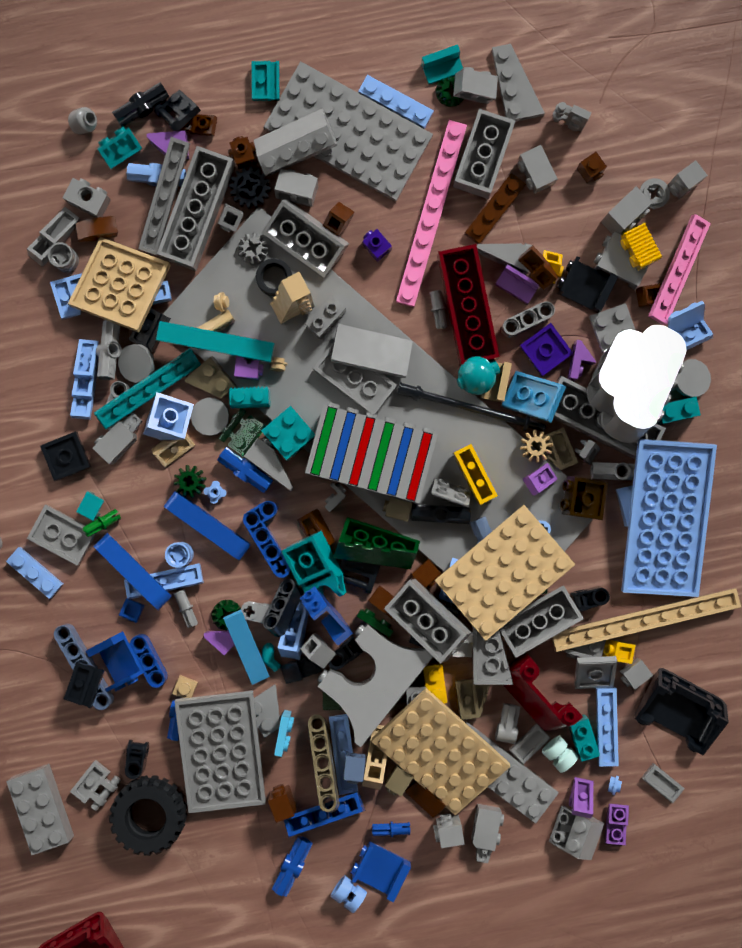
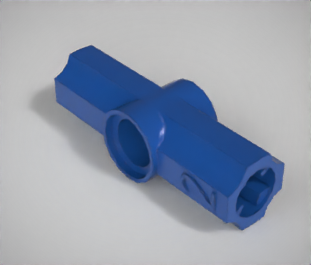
[217,447,274,493]
[272,836,313,897]

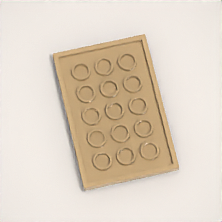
[434,505,576,641]
[371,688,510,815]

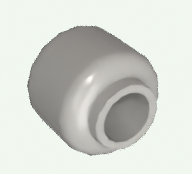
[68,107,97,135]

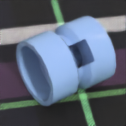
[165,542,194,568]
[330,875,367,913]

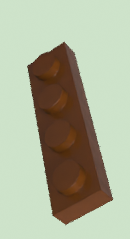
[464,173,526,244]

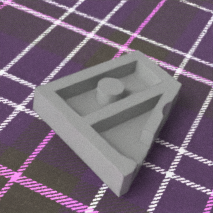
[254,684,281,738]

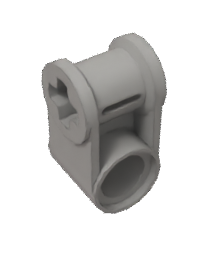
[241,601,271,624]

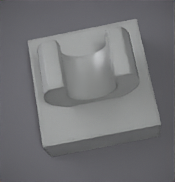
[575,439,600,464]

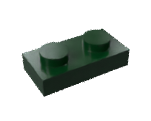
[357,608,393,637]

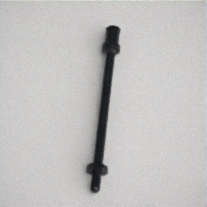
[397,382,546,431]

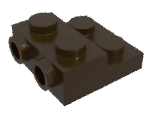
[560,476,608,520]

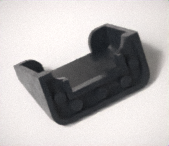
[634,668,729,756]

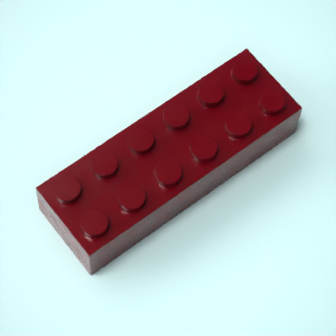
[437,244,500,366]

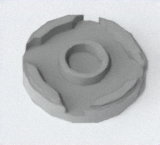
[118,344,155,383]
[675,359,711,398]
[191,397,229,436]

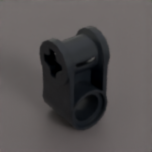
[570,586,610,612]
[328,635,364,670]
[125,740,149,779]

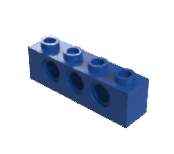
[284,792,365,837]

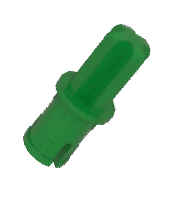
[82,509,121,537]

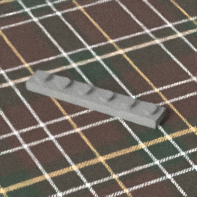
[138,137,191,255]

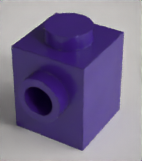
[362,229,392,262]

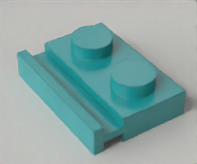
[252,61,280,101]

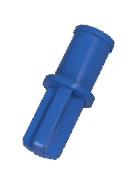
[372,821,410,837]

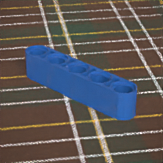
[164,491,251,560]
[93,533,172,610]

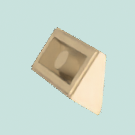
[197,310,235,332]
[151,433,195,468]

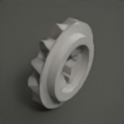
[640,178,670,210]
[238,233,269,264]

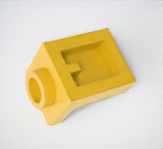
[602,639,636,664]

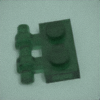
[218,408,266,457]

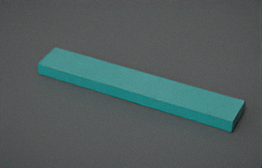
[156,321,275,363]
[94,348,201,430]

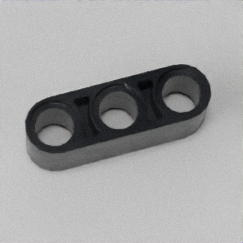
[263,579,303,637]

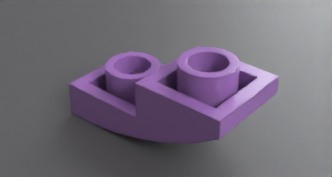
[605,804,629,845]

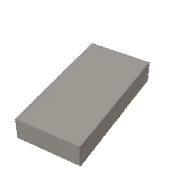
[509,723,551,764]
[641,763,685,803]

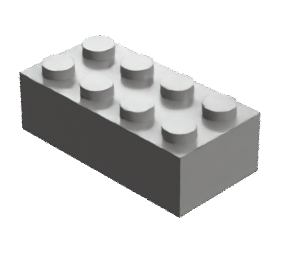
[453,109,515,199]
[384,579,472,664]
[6,764,74,855]

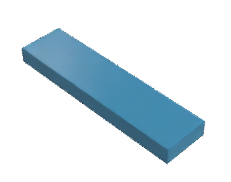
[223,610,270,685]

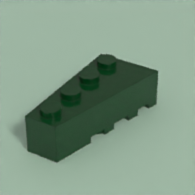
[333,517,420,570]

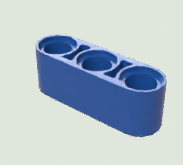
[130,634,168,688]

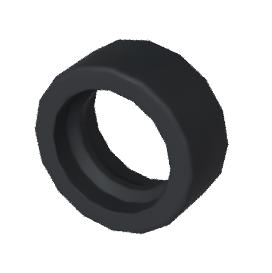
[256,258,292,297]

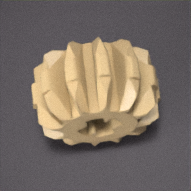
[520,430,553,463]

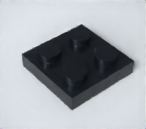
[40,431,91,481]

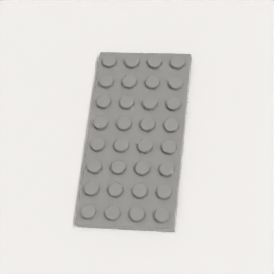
[264,61,433,202]

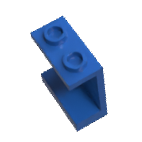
[300,586,353,645]
[86,631,144,692]
[350,841,411,903]

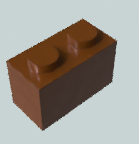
[268,784,297,823]

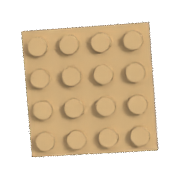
[68,237,171,332]

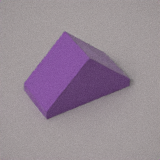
[204,630,234,656]

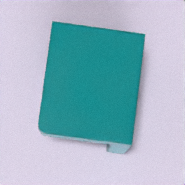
[76,491,104,521]

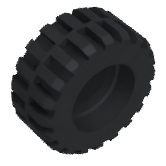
[109,775,187,856]

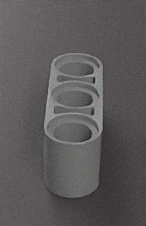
[501,301,555,338]

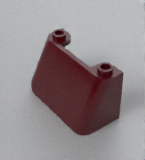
[503,653,583,732]
[39,912,124,948]

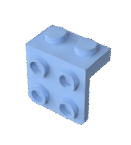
[668,301,713,350]

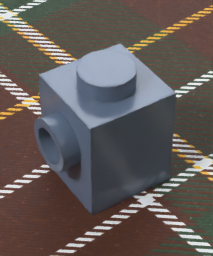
[343,752,366,784]

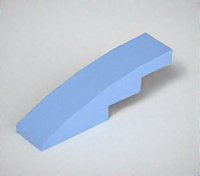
[70,339,99,420]

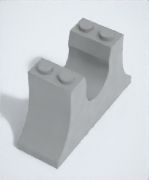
[318,623,433,747]

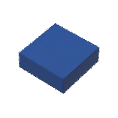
[119,598,145,623]

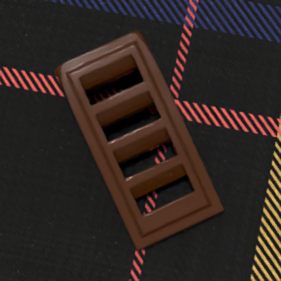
[636,283,679,307]

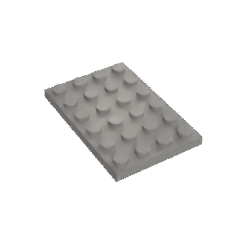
[175,691,266,813]

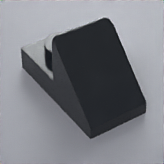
[280,656,322,684]

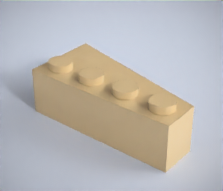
[270,272,315,324]

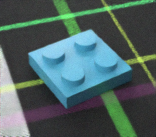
[274,710,294,757]

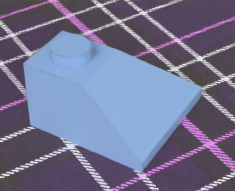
[143,393,194,440]

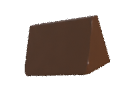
[297,509,335,545]
[405,780,446,818]

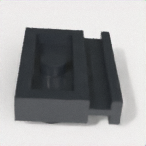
[129,308,171,352]
[64,661,105,708]

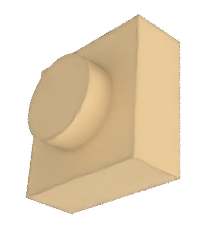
[172,675,198,698]

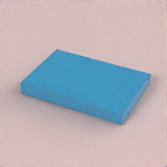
[501,371,566,423]

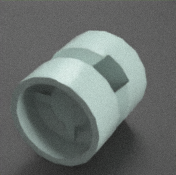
[542,735,579,773]

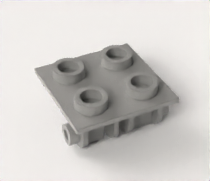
[430,479,471,507]

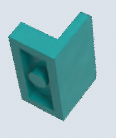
[421,44,463,85]

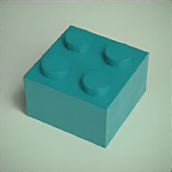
[261,406,315,461]

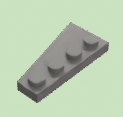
[492,44,545,122]

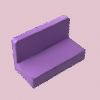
[495,265,539,304]

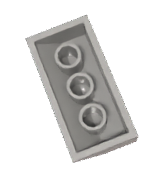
[254,108,338,176]
[262,199,349,278]
[499,585,584,658]

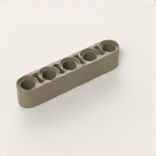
[308,715,339,813]

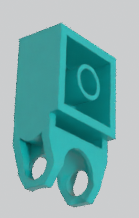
[281,531,346,597]

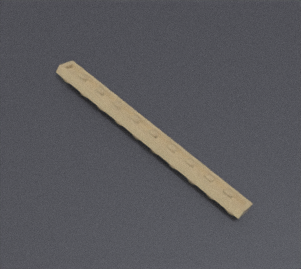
[552,588,741,652]

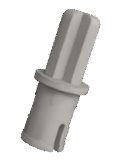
[430,290,447,329]
[173,589,198,628]

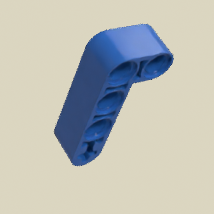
[243,501,291,578]

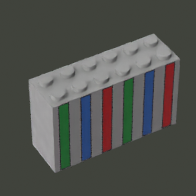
[305,402,438,503]

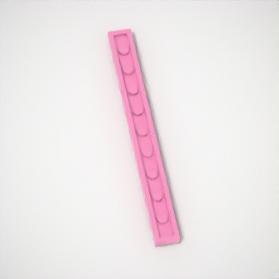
[396,120,467,307]

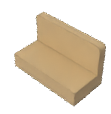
[480,362,512,403]

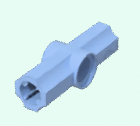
[126,163,186,187]

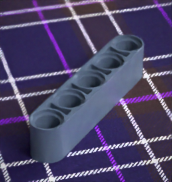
[54,624,114,710]

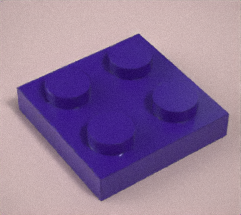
[519,323,573,376]

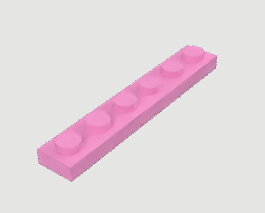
[648,214,711,325]

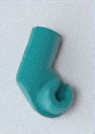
[262,643,281,672]

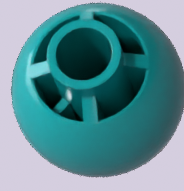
[457,356,500,395]

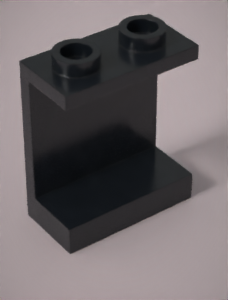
[557,256,618,313]

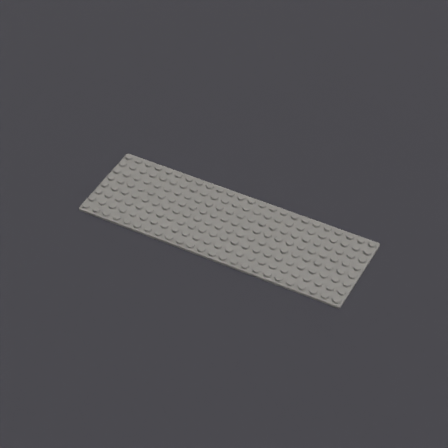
[163,207,593,572]

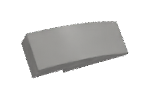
[27,207,80,267]

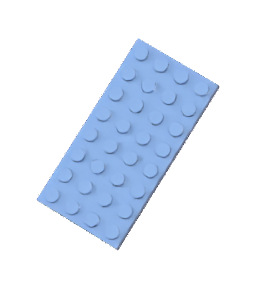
[621,439,717,597]

